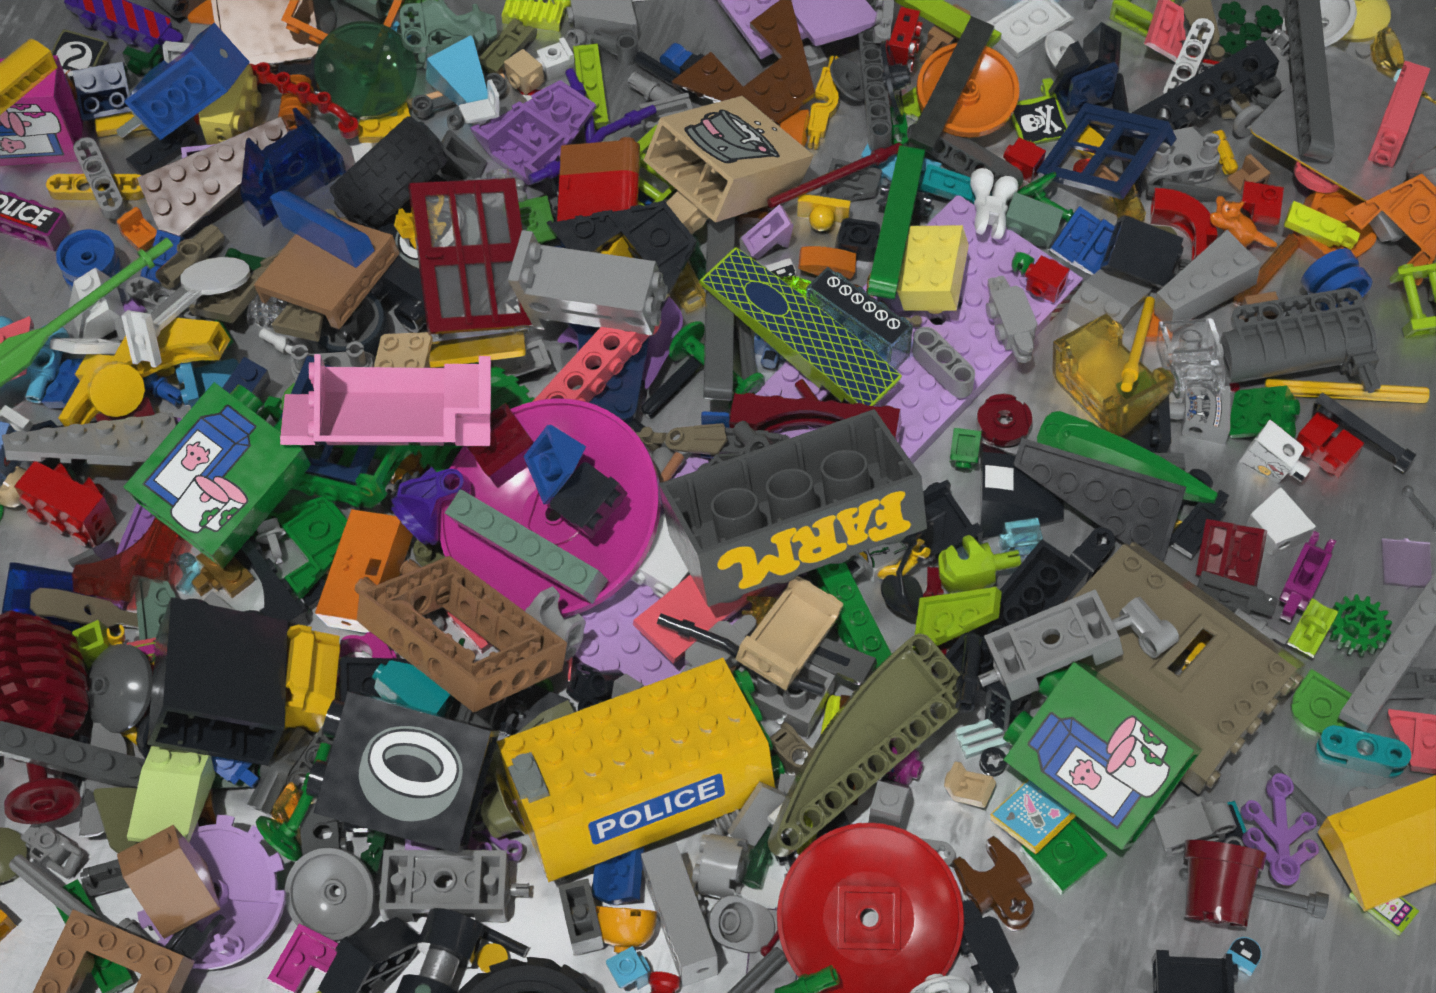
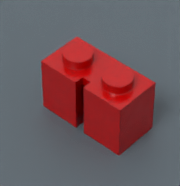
[1296,412,1364,478]

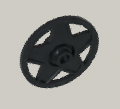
[880,39,911,116]

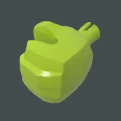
[938,535,1021,593]

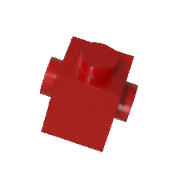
[1003,137,1046,183]
[1025,255,1070,303]

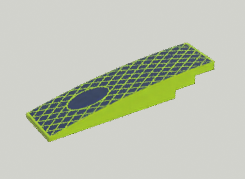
[699,247,902,406]

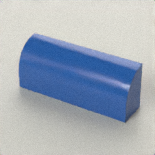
[270,191,375,268]

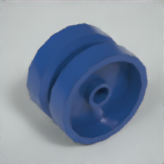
[56,229,123,291]
[1300,248,1373,311]

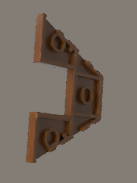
[672,0,815,125]

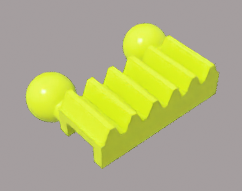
[501,0,570,32]

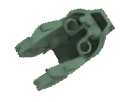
[396,0,497,70]

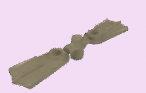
[1180,0,1251,120]
[630,423,728,455]

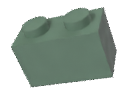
[1006,192,1064,249]

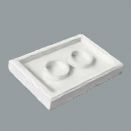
[987,0,1074,59]

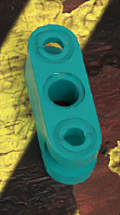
[1315,725,1411,779]

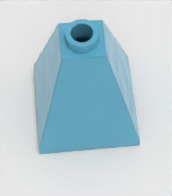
[426,35,488,106]

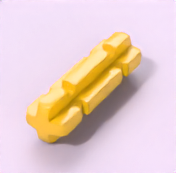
[1212,130,1238,176]

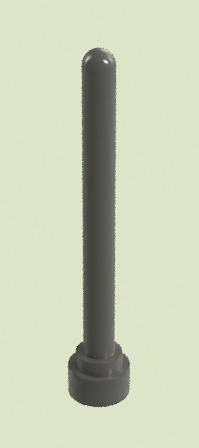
[1178,868,1329,919]

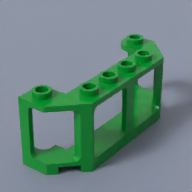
[258,396,416,509]

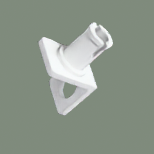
[459,79,499,135]

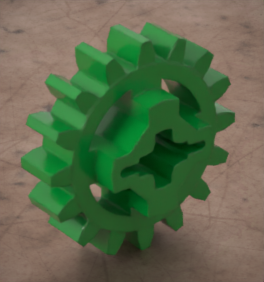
[1329,594,1392,657]

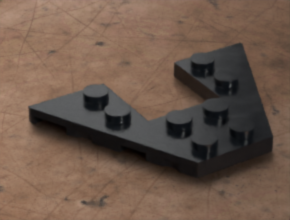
[546,201,697,345]

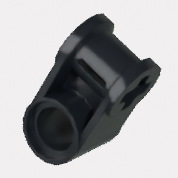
[1069,527,1115,583]

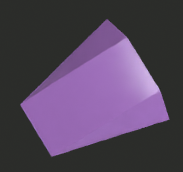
[470,80,597,185]

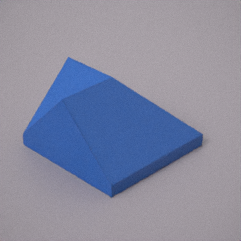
[523,425,586,505]

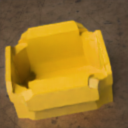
[284,624,340,733]

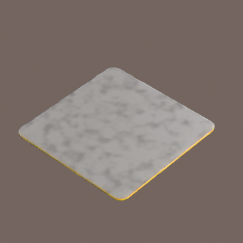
[1251,46,1436,201]

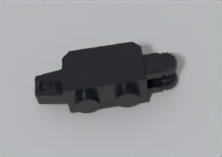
[959,899,1018,993]

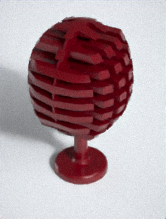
[0,610,89,824]

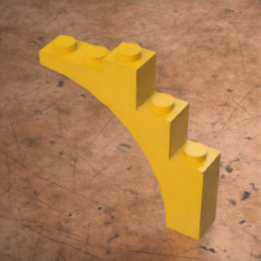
[58,318,231,427]

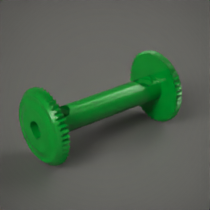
[669,321,765,410]

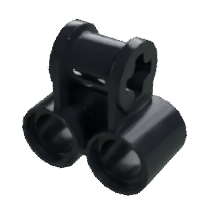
[566,663,624,711]

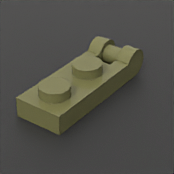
[479,19,537,74]

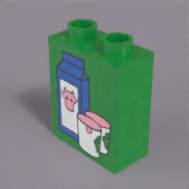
[123,382,311,569]
[1003,662,1203,850]

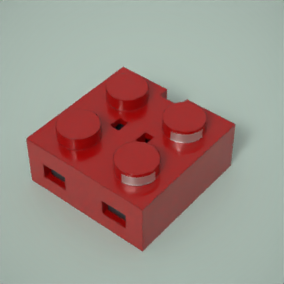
[889,7,923,72]

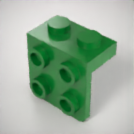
[1229,385,1300,438]

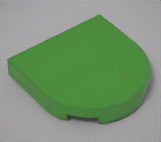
[1290,669,1352,737]

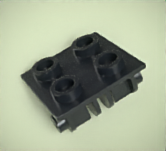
[494,685,570,737]

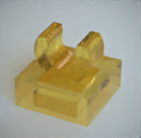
[742,596,777,628]

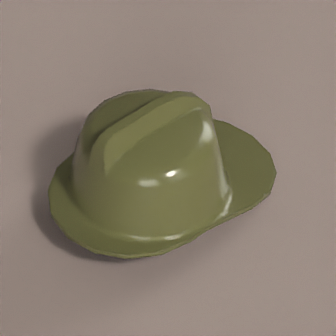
[481,768,527,838]

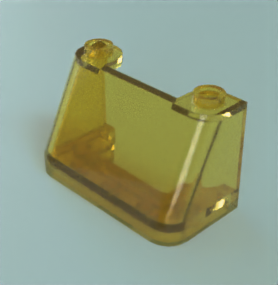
[1052,313,1175,437]

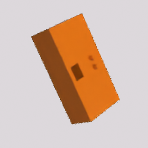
[315,509,413,633]

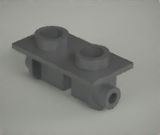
[80,859,128,898]

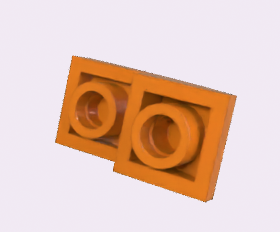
[780,109,810,147]
[798,246,856,279]

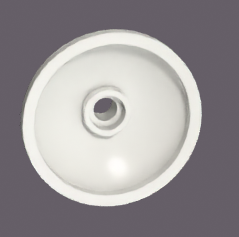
[1282,0,1357,47]

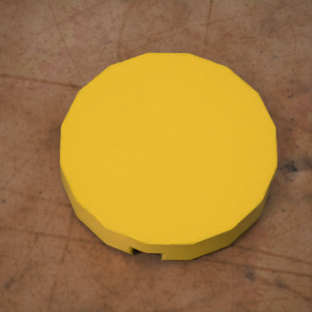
[87,361,145,417]

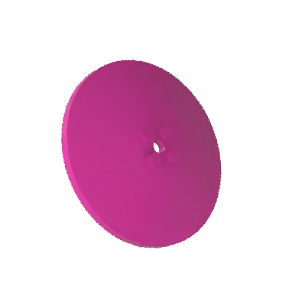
[439,399,661,618]

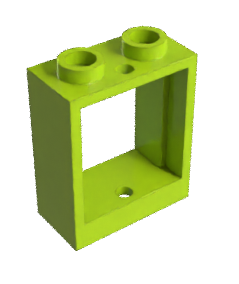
[1109,0,1183,37]

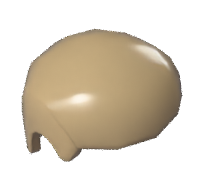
[0,466,27,508]

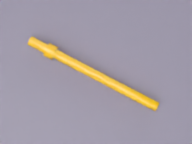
[1121,296,1156,392]

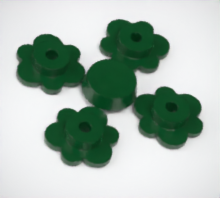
[1218,1,1283,55]

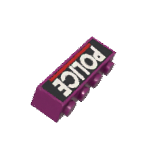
[0,190,71,252]

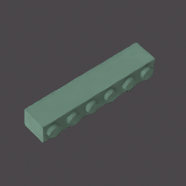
[445,489,608,604]

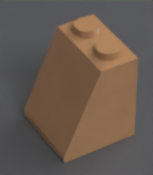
[117,825,220,939]

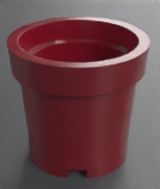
[1185,840,1267,927]

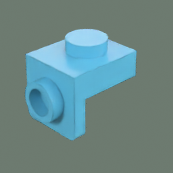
[606,946,651,990]

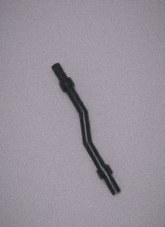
[657,613,825,696]

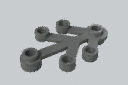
[412,73,507,130]

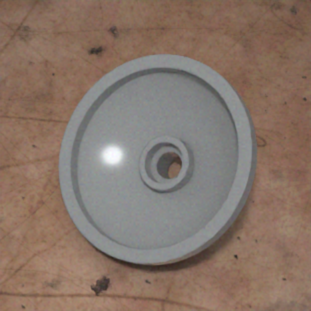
[285,847,375,941]

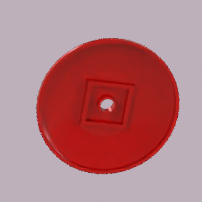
[777,823,964,993]

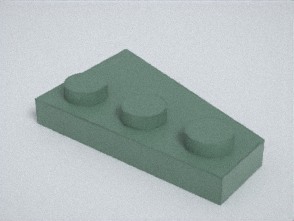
[133,570,176,640]

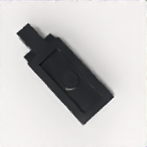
[1169,490,1229,559]

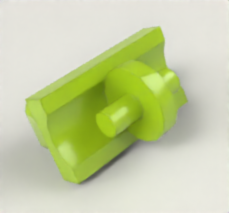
[1287,598,1338,658]

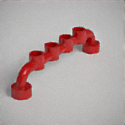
[248,62,360,139]

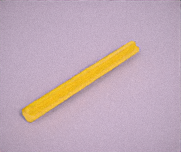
[1264,379,1429,403]

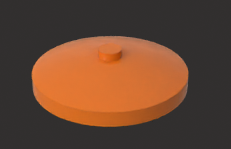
[916,43,1019,138]

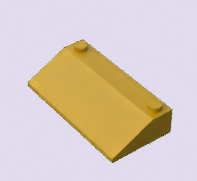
[1318,775,1436,912]

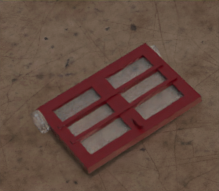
[408,169,533,335]

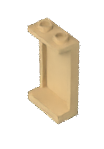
[735,576,843,691]

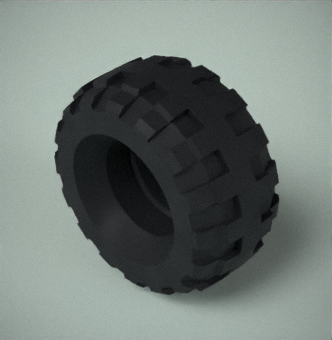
[330,116,448,229]

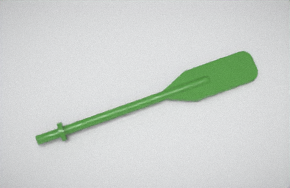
[0,237,173,387]

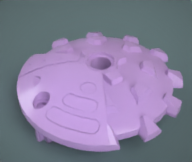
[137,815,286,970]

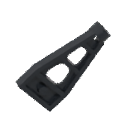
[1314,392,1416,472]

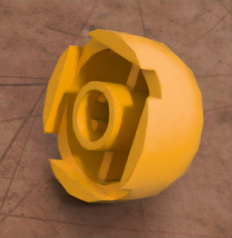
[596,906,657,953]

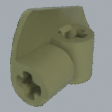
[93,787,139,853]

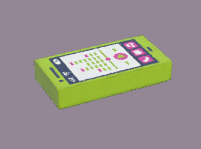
[1348,891,1419,936]

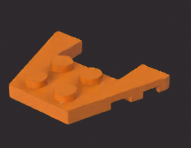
[1343,174,1436,286]

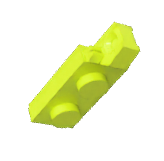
[1284,201,1360,249]

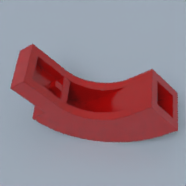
[1150,188,1217,262]

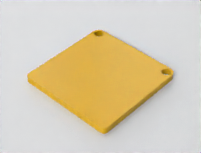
[429,331,526,368]

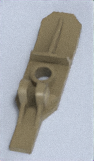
[30,588,139,629]

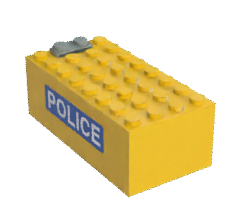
[497,658,775,883]

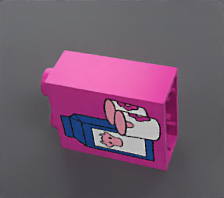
[0,55,83,166]

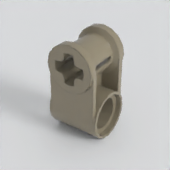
[770,722,812,776]

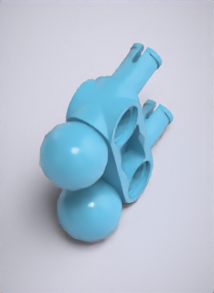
[0,316,70,404]

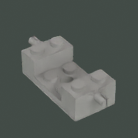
[978,589,1133,701]
[374,850,530,922]

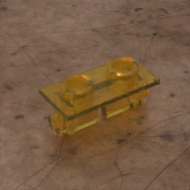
[1109,184,1146,222]

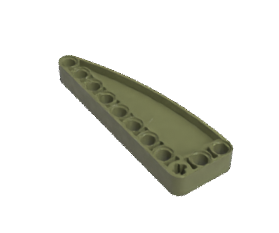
[768,634,960,857]

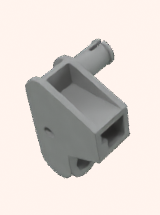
[1141,127,1221,188]
[290,341,375,382]

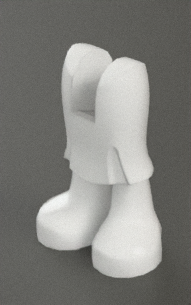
[970,168,1019,240]

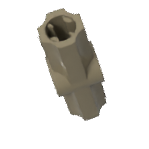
[155,224,225,290]

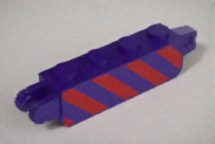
[64,0,184,53]

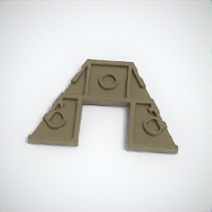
[188,248,324,342]

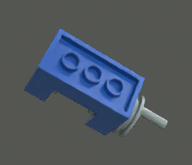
[117,23,250,140]

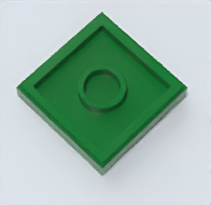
[1020,819,1107,895]

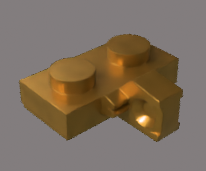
[191,553,255,598]

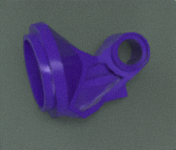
[391,467,471,546]

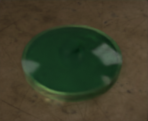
[314,21,417,120]

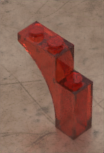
[72,517,184,602]

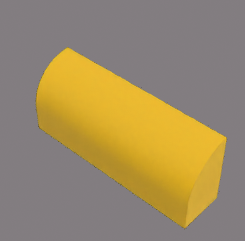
[0,39,57,115]

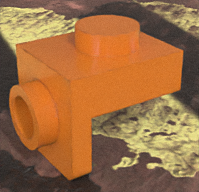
[117,207,157,251]

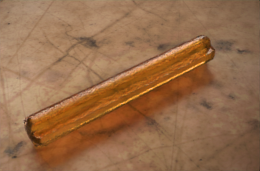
[1233,234,1301,307]

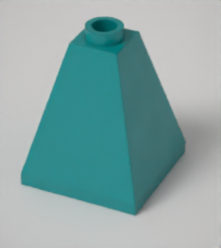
[372,660,455,715]

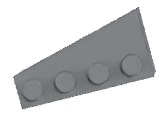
[1154,230,1261,330]

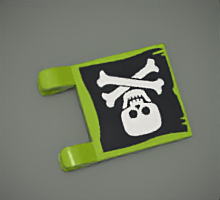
[1011,78,1068,145]

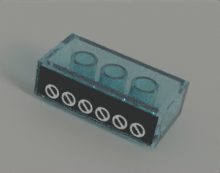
[806,267,913,370]

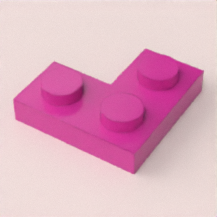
[267,924,338,993]

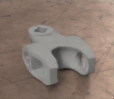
[525,586,586,662]

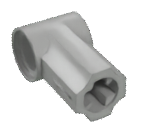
[1119,596,1179,658]

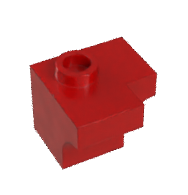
[1241,181,1284,227]

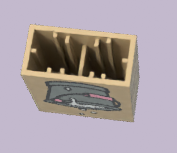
[643,96,814,223]

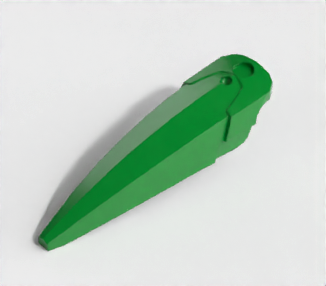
[1037,411,1218,503]

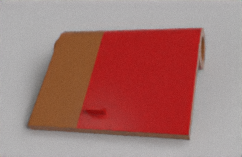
[557,137,640,239]

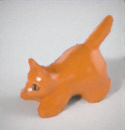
[1210,196,1278,248]

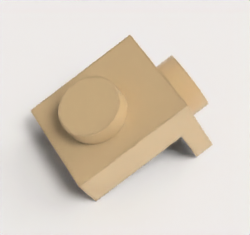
[944,761,996,808]

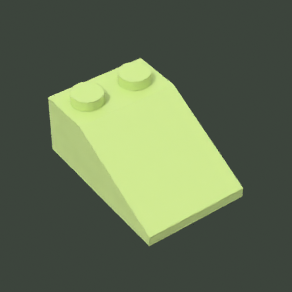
[127,746,216,842]

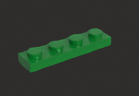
[55,879,133,993]

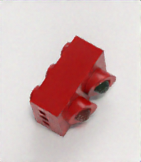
[14,461,117,547]

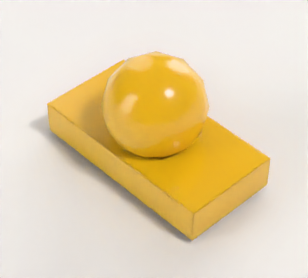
[797,194,851,231]

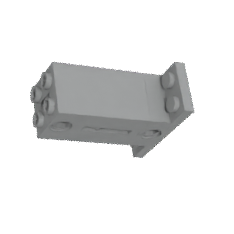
[508,230,668,336]

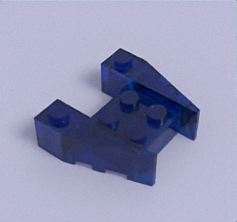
[240,108,346,227]

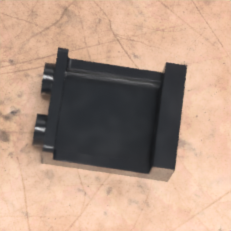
[1100,215,1184,290]
[919,480,983,567]
[1151,950,1238,993]

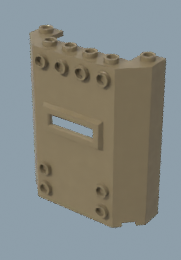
[1042,542,1306,794]

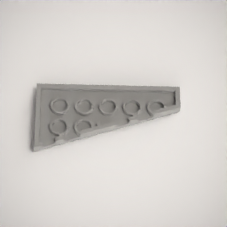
[2,413,176,466]

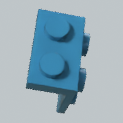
[175,359,239,408]

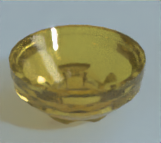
[1370,27,1405,73]

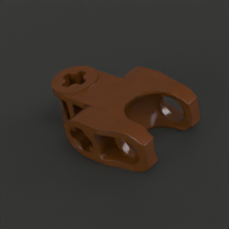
[952,836,1033,931]

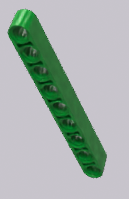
[867,145,925,300]

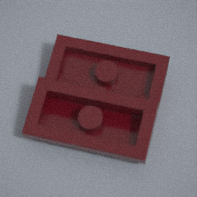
[466,403,534,477]
[1196,519,1268,587]

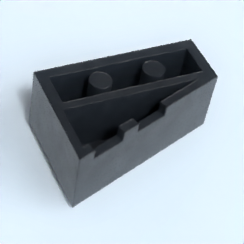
[318,917,420,993]

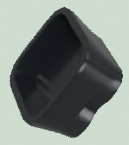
[835,218,881,262]

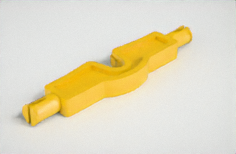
[807,56,839,150]

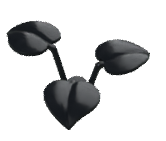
[881,507,946,618]

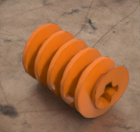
[278,74,315,132]

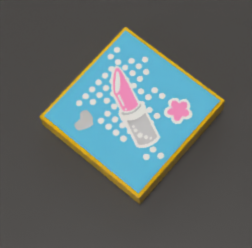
[990,779,1076,854]

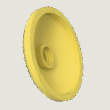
[1341,0,1391,42]

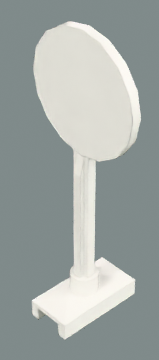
[121,257,250,368]

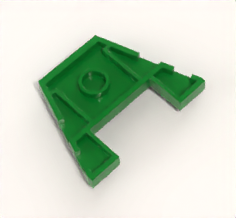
[251,496,347,599]

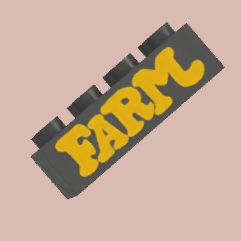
[659,409,927,607]

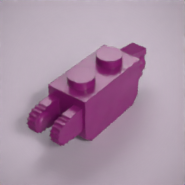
[1278,531,1336,622]

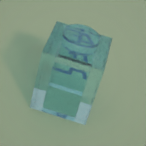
[999,518,1043,559]

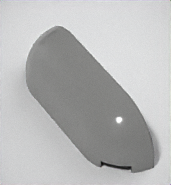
[79,722,127,837]

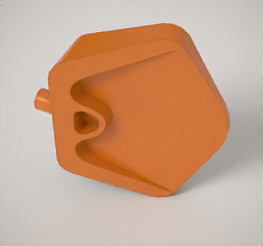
[1291,188,1377,260]

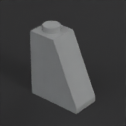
[566,0,638,38]
[868,779,911,828]

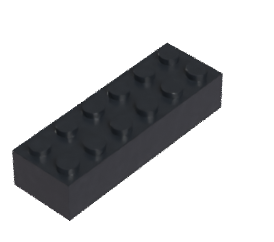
[938,539,1089,708]

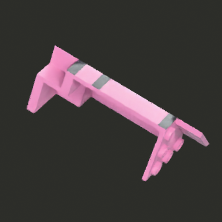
[280,354,491,446]

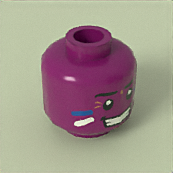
[883,744,924,785]

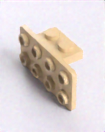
[374,332,433,368]

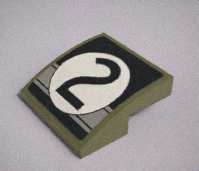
[51,29,110,85]

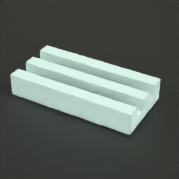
[955,719,1010,759]

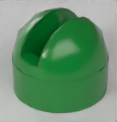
[1011,252,1035,275]

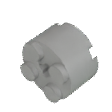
[692,833,749,898]

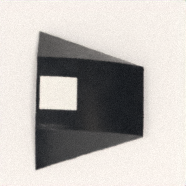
[979,442,1064,541]

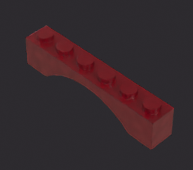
[729,393,902,442]

